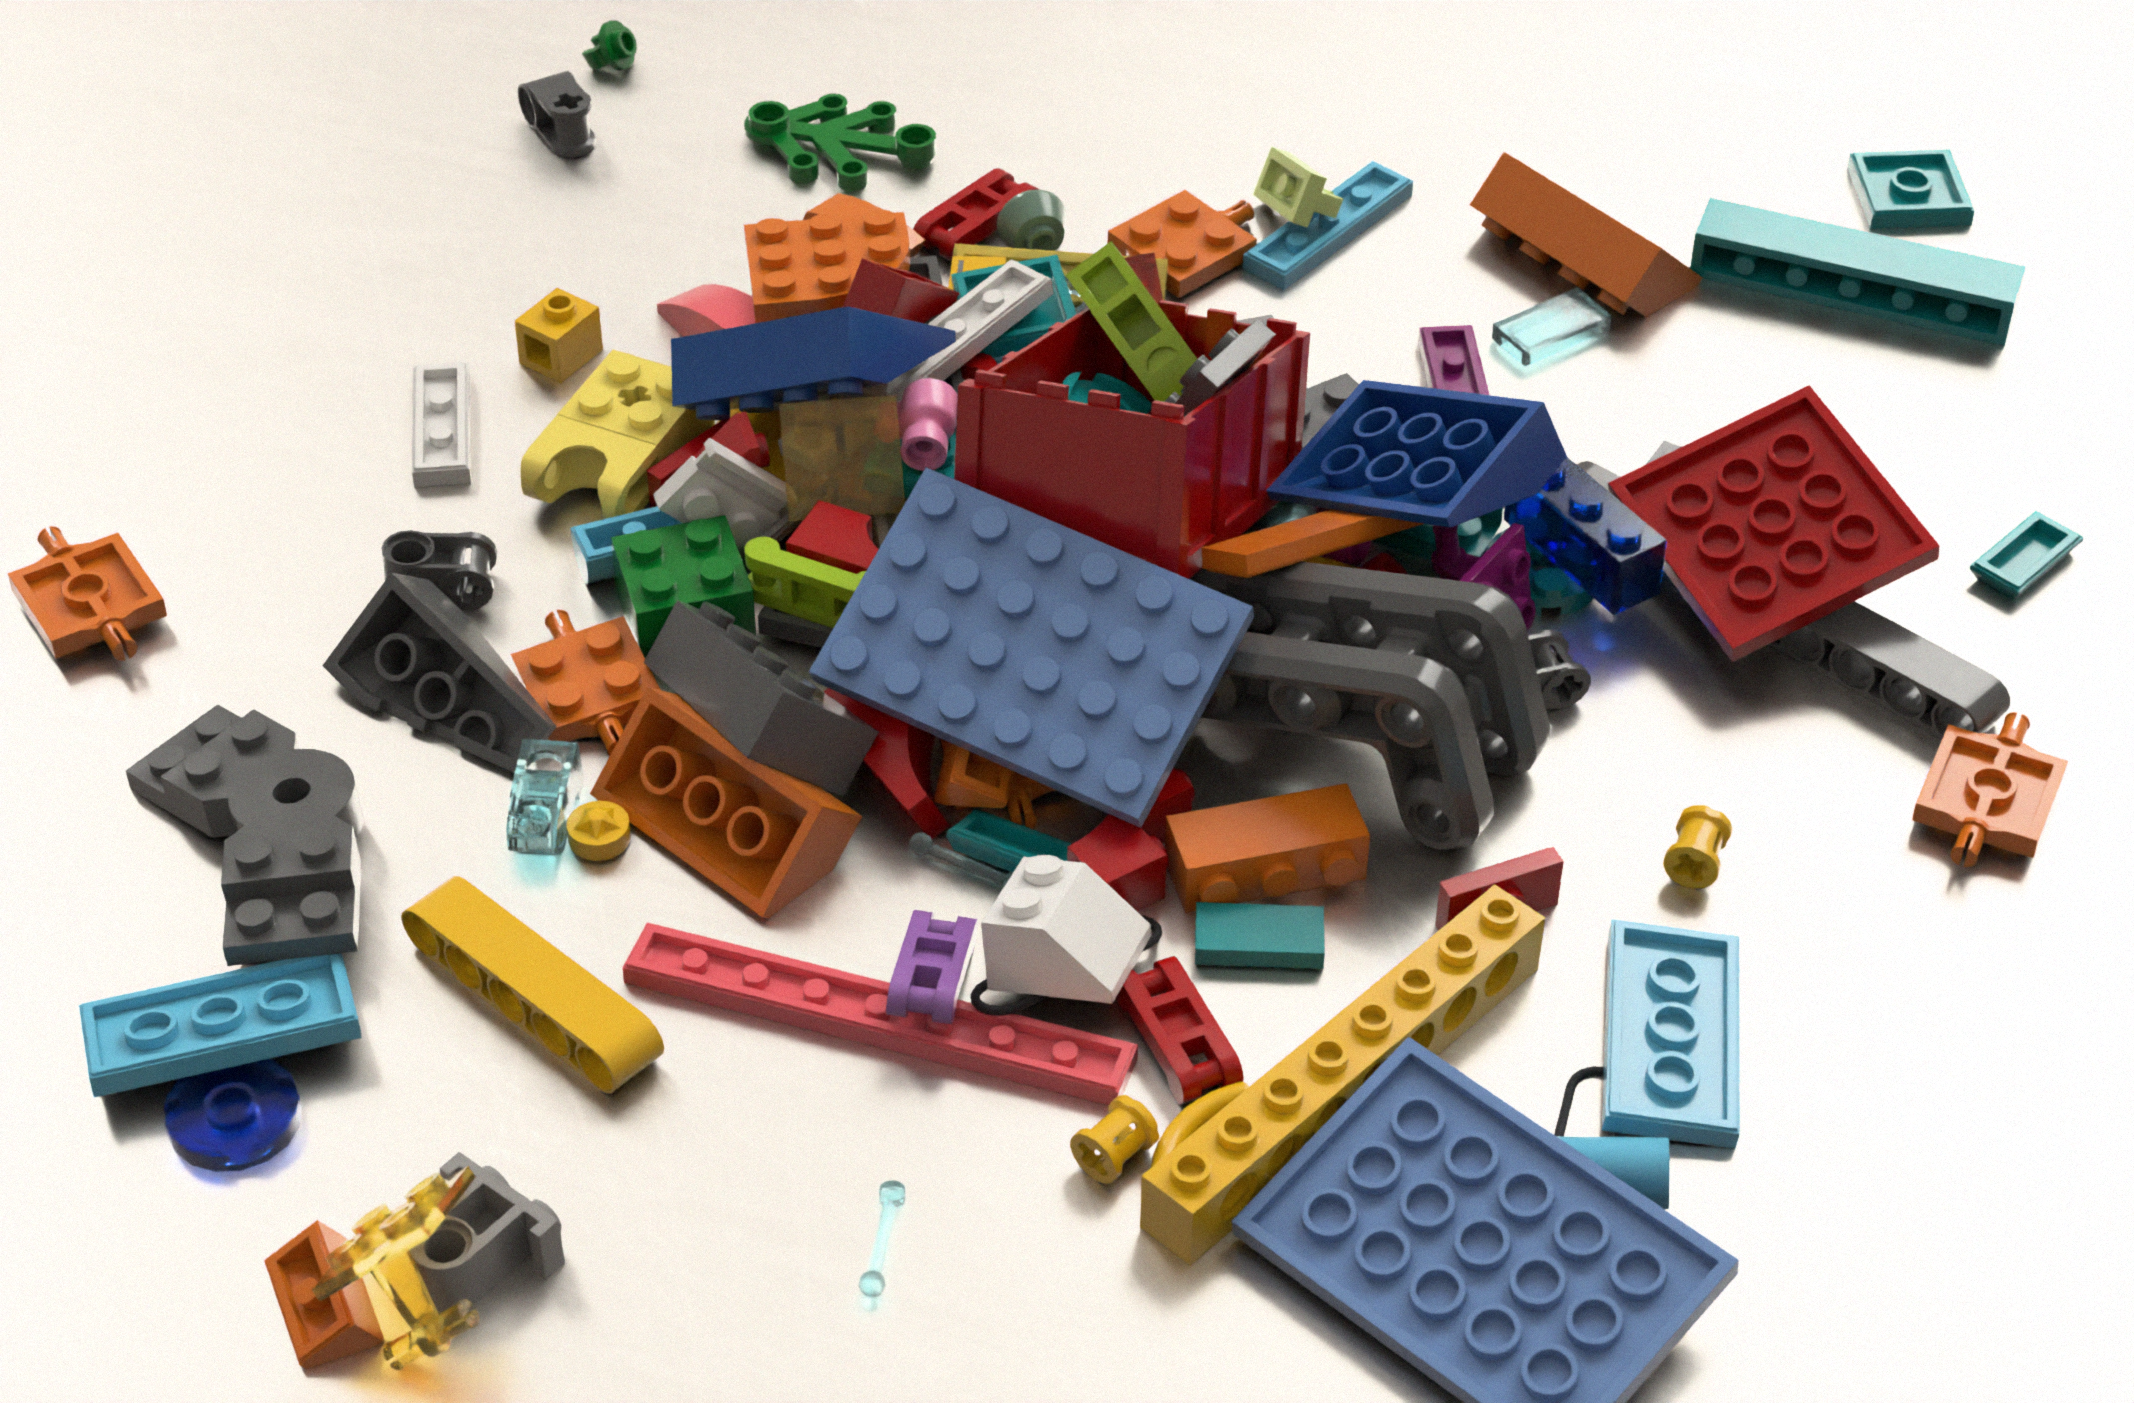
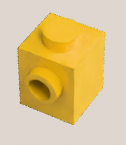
[514,288,603,383]

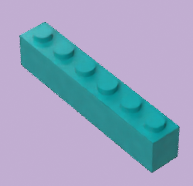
[1690,197,2026,346]

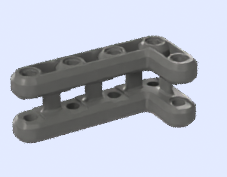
[1190,561,1550,850]

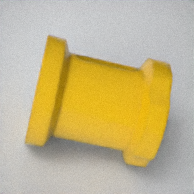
[1663,805,1733,889]
[1070,1095,1160,1184]

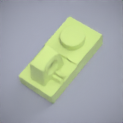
[1252,146,1343,228]

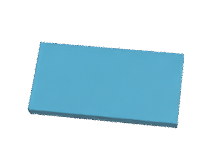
[1602,919,1740,1149]
[79,953,362,1098]

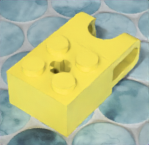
[521,349,715,520]

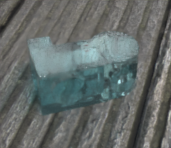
[506,739,585,855]

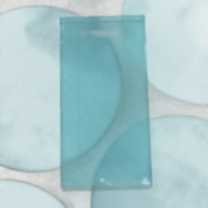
[1491,287,1612,367]

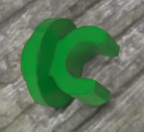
[582,20,637,71]

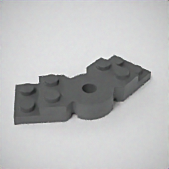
[125,704,364,966]

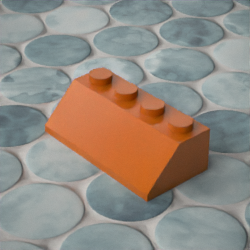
[1469,152,1703,317]
[590,687,863,918]

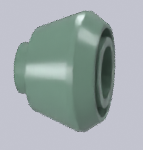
[997,190,1067,251]

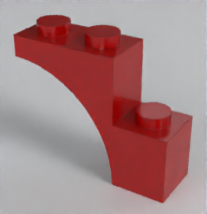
[1067,767,1195,912]

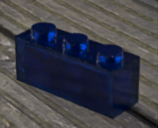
[1504,457,1667,615]

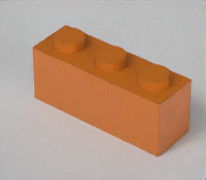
[1165,783,1370,913]

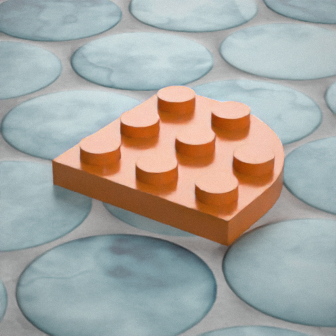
[744,209,910,323]

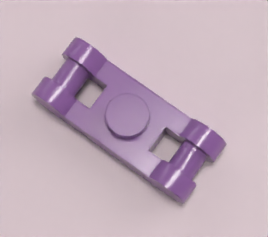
[886,910,978,1025]

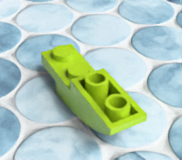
[1065,241,1197,402]

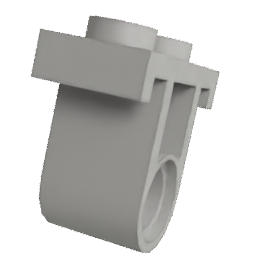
[408,1152,565,1313]

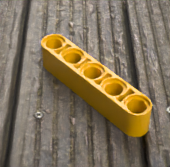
[401,876,665,1094]

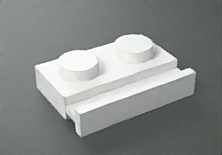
[653,438,798,556]

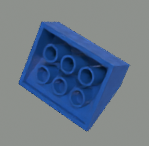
[671,306,956,420]
[1266,380,1567,528]

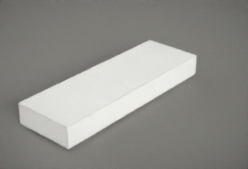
[412,362,471,488]

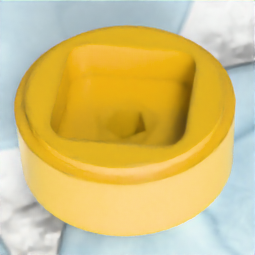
[566,801,631,861]

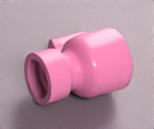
[873,378,958,471]

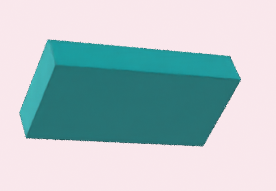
[1195,902,1325,969]

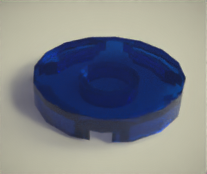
[164,1059,302,1172]

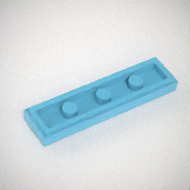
[1243,161,1414,290]

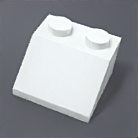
[981,855,1151,1004]

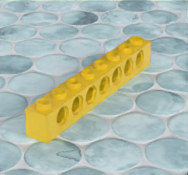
[1140,885,1545,1266]

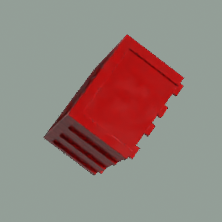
[954,300,1311,579]

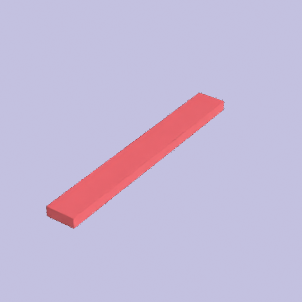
[622,922,1138,1106]

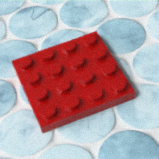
[1608,385,1940,662]

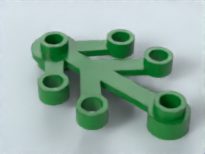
[744,94,937,192]

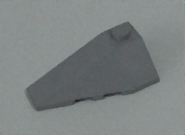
[322,573,557,774]

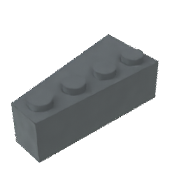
[643,600,879,796]

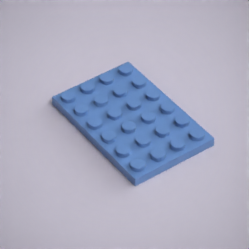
[809,467,1254,828]
[1231,1036,1739,1403]

